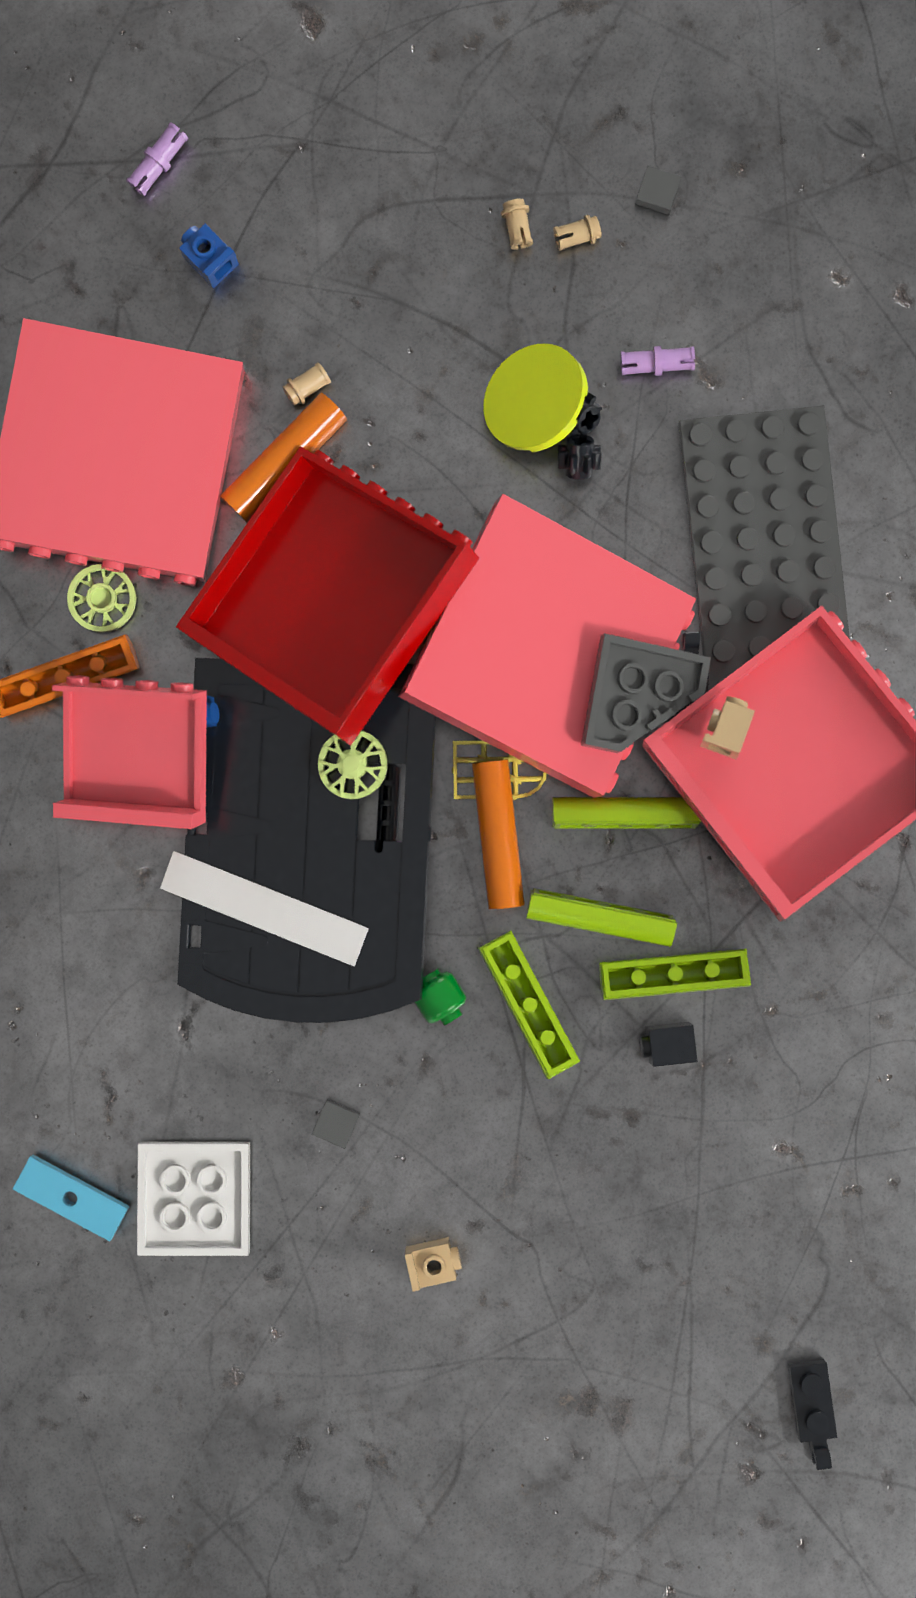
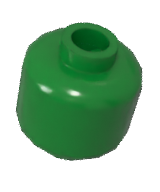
[414,968,467,1026]

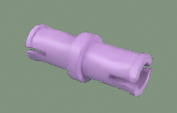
[126,122,189,196]
[621,346,695,376]

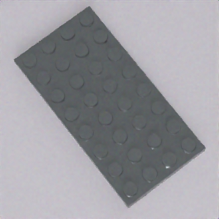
[678,405,850,691]

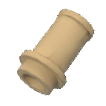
[501,199,533,250]
[553,214,601,251]
[282,363,331,406]

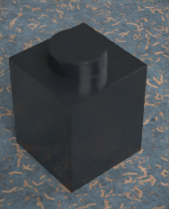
[640,1022,698,1067]

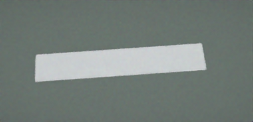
[160,851,369,967]

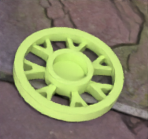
[67,564,136,633]
[318,731,388,799]

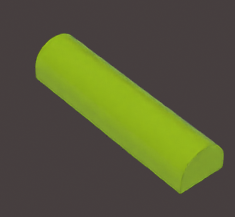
[552,797,701,829]
[526,888,677,947]
[477,931,580,1079]
[599,949,751,1000]

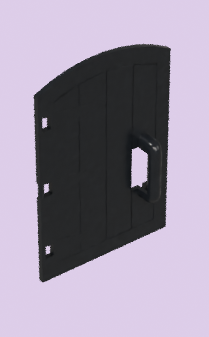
[177,658,436,1023]

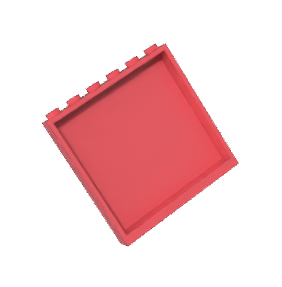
[0,318,245,586]
[398,494,696,798]
[642,606,916,922]

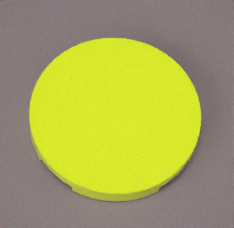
[483,343,588,452]

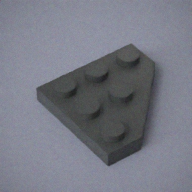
[581,634,711,753]

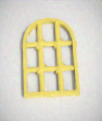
[452,741,547,800]

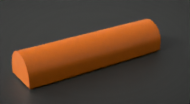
[220,393,347,523]
[0,634,140,718]
[472,759,525,909]

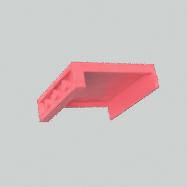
[52,676,207,829]

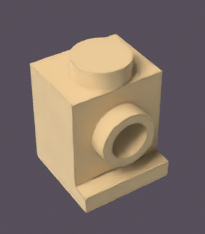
[700,696,755,759]
[405,1237,462,1292]

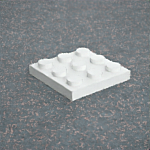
[137,1142,250,1256]

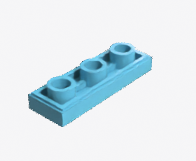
[13,1154,130,1241]

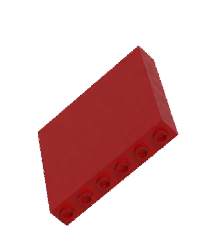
[176,446,480,746]

